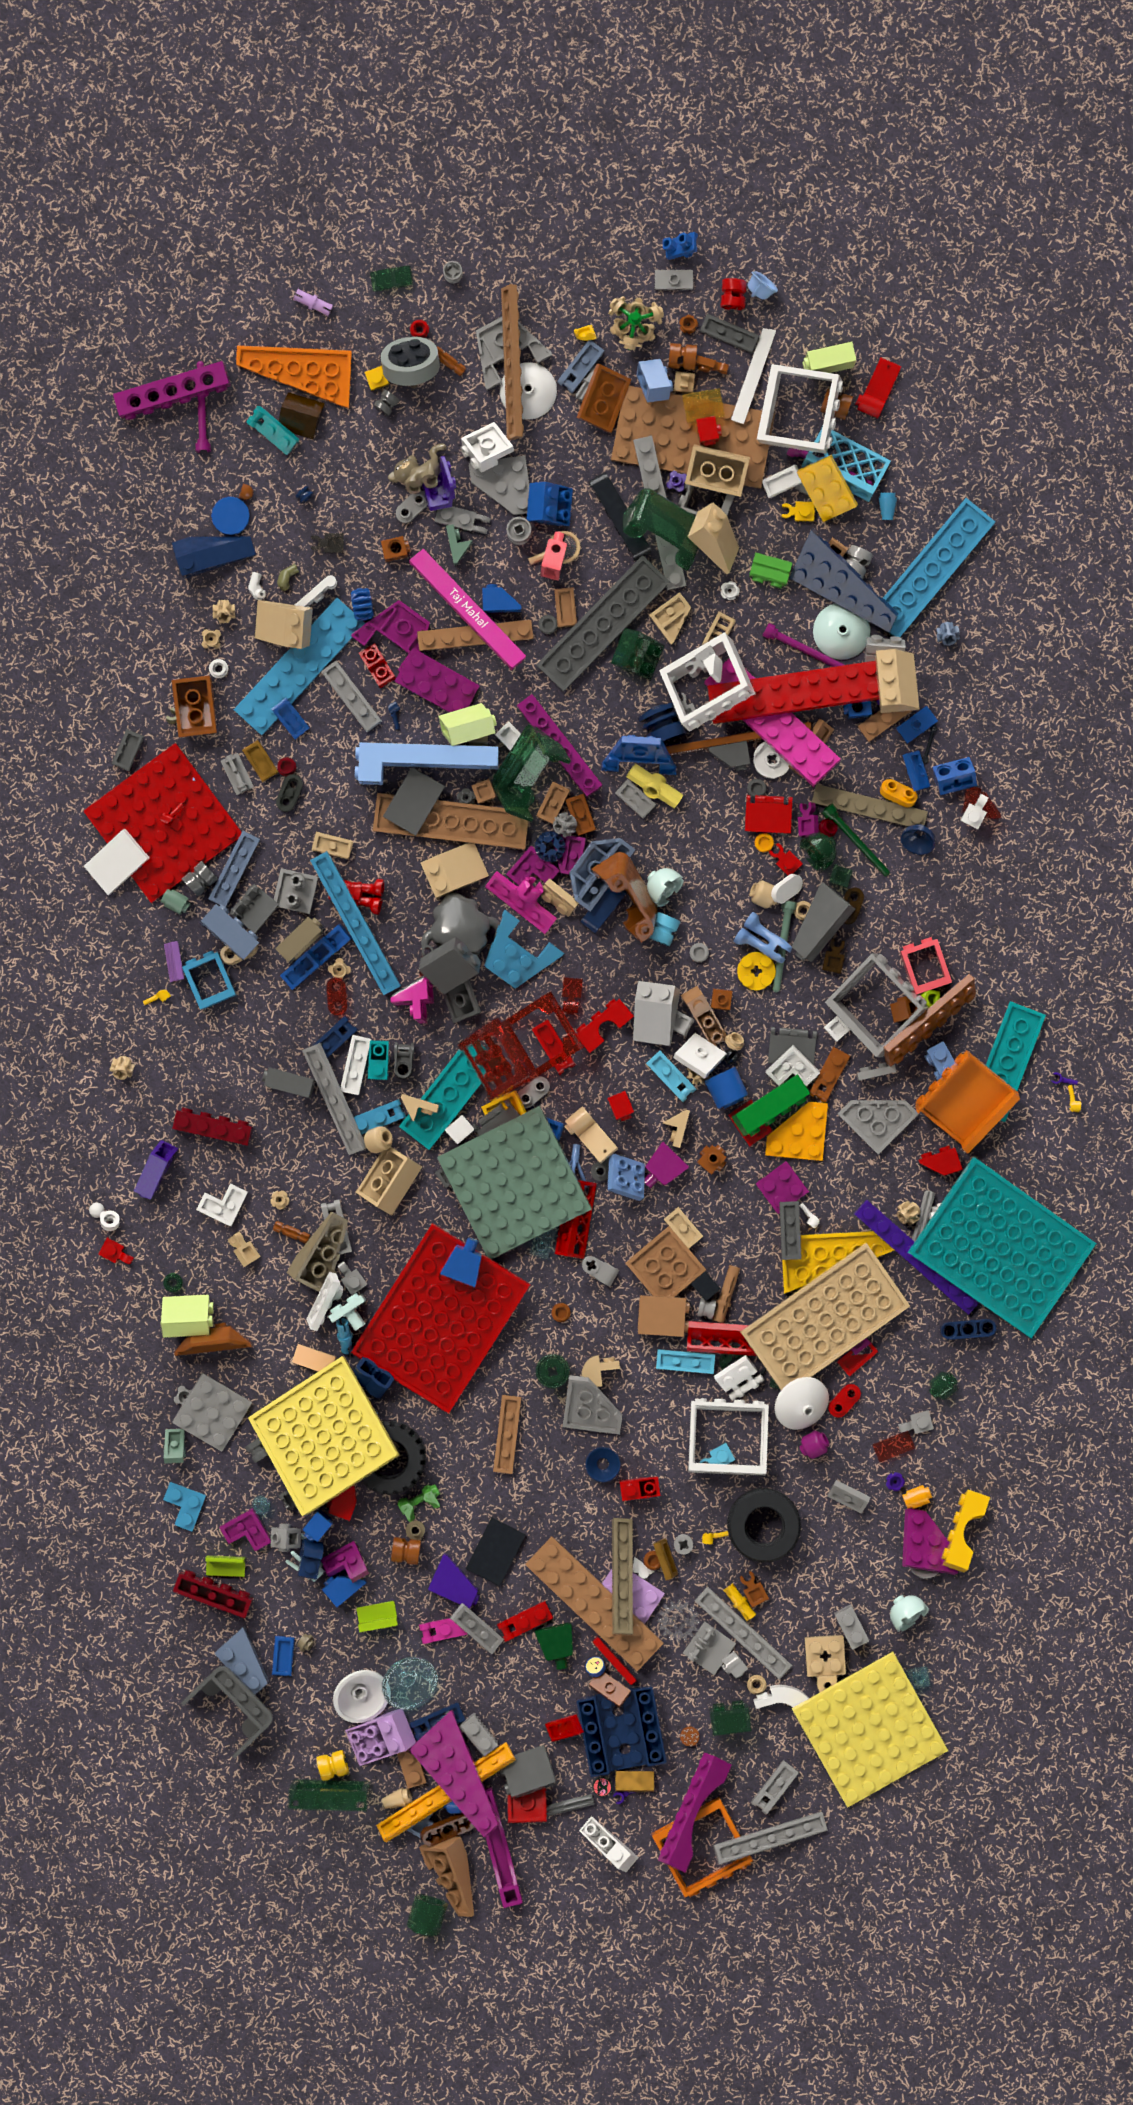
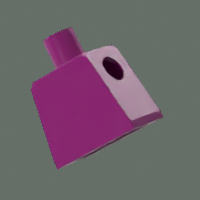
[644,1142,689,1189]

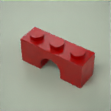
[575,999,634,1053]

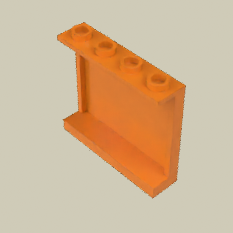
[915,1050,1020,1154]

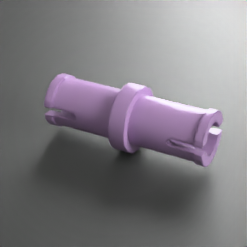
[293,289,333,316]

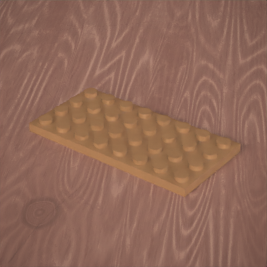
[611,386,775,489]

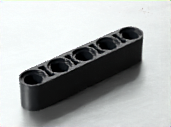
[588,472,652,562]

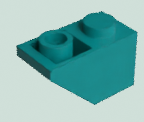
[368,1040,389,1080]

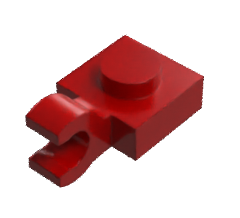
[98,1237,134,1264]

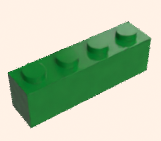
[731,1074,810,1136]

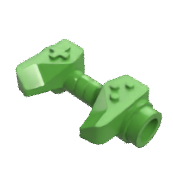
[397,1484,440,1522]

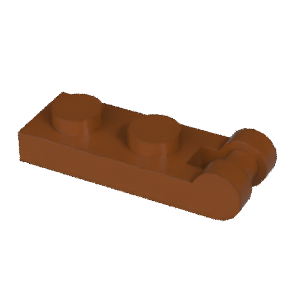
[809,1047,850,1103]

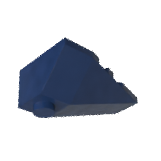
[172,536,256,579]

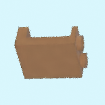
[638,1295,690,1337]

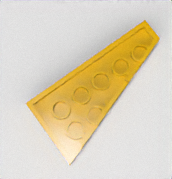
[782,1231,894,1294]

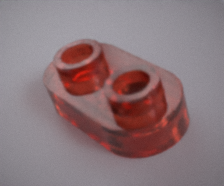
[326,977,348,1016]

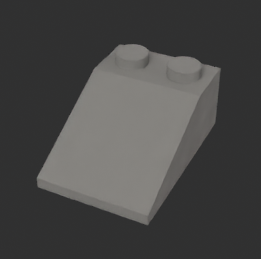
[633,981,681,1046]

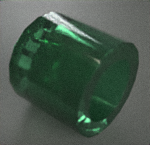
[536,1353,570,1388]
[406,1894,448,1937]

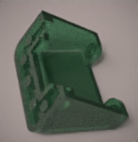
[623,488,699,571]

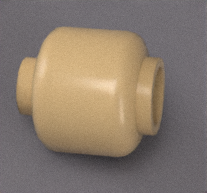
[749,880,777,909]
[364,1126,392,1153]

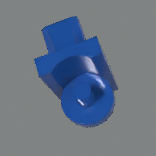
[663,232,698,260]

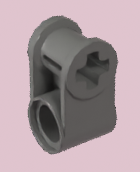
[394,1042,414,1079]

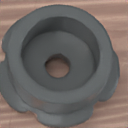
[457,788,476,804]

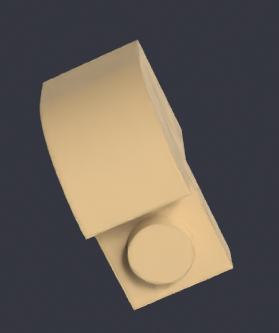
[582,1355,620,1387]

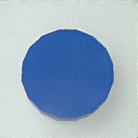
[211,497,250,535]

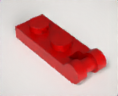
[532,1019,576,1075]
[496,1601,553,1642]

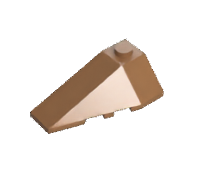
[419,1837,474,1917]

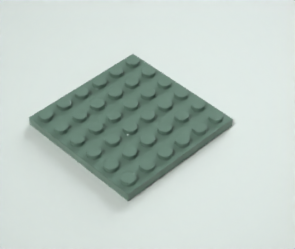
[437,1106,592,1259]

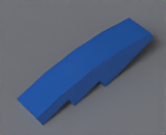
[280,924,352,990]

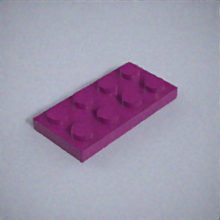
[394,648,480,713]

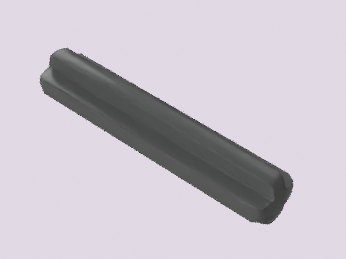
[547,1794,594,1817]

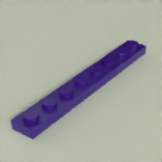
[854,1200,979,1315]

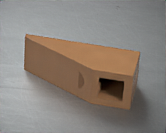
[680,986,727,1046]

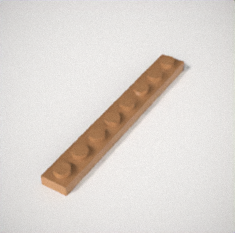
[501,284,524,440]

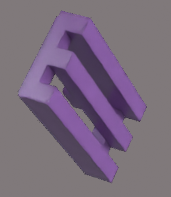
[164,941,184,982]

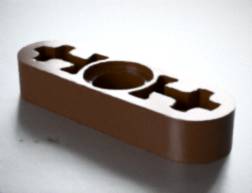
[420,1813,474,1846]

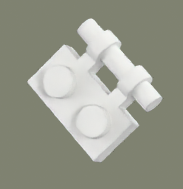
[714,1355,764,1401]

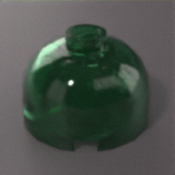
[800,832,837,871]

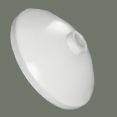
[500,362,557,420]
[775,1377,829,1430]
[333,1670,390,1723]

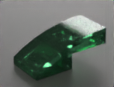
[370,266,413,292]

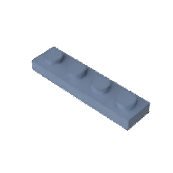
[208,831,260,907]

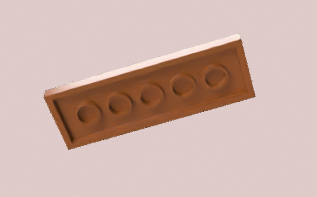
[883,974,976,1067]

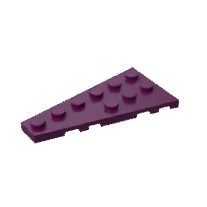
[409,1710,500,1838]

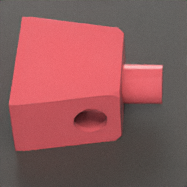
[540,532,567,581]

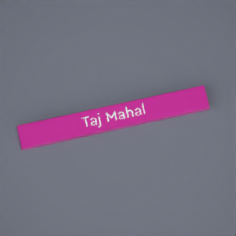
[409,549,526,670]

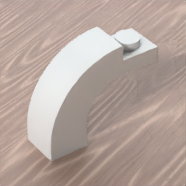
[753,1685,809,1709]

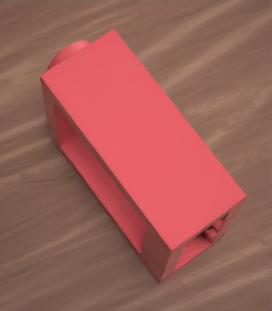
[900,937,952,995]

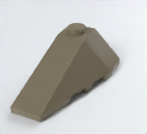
[286,1212,348,1292]

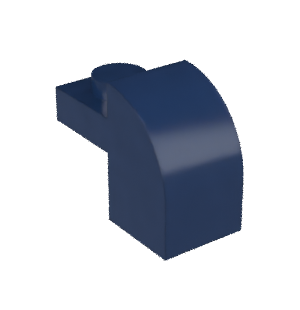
[297,1539,323,1580]

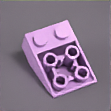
[345,1708,416,1766]

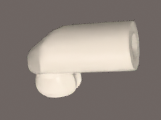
[248,572,266,600]

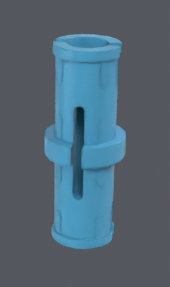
[336,1318,353,1354]

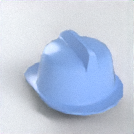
[748,271,778,300]

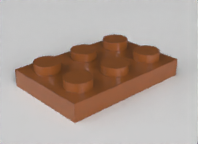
[577,364,631,433]

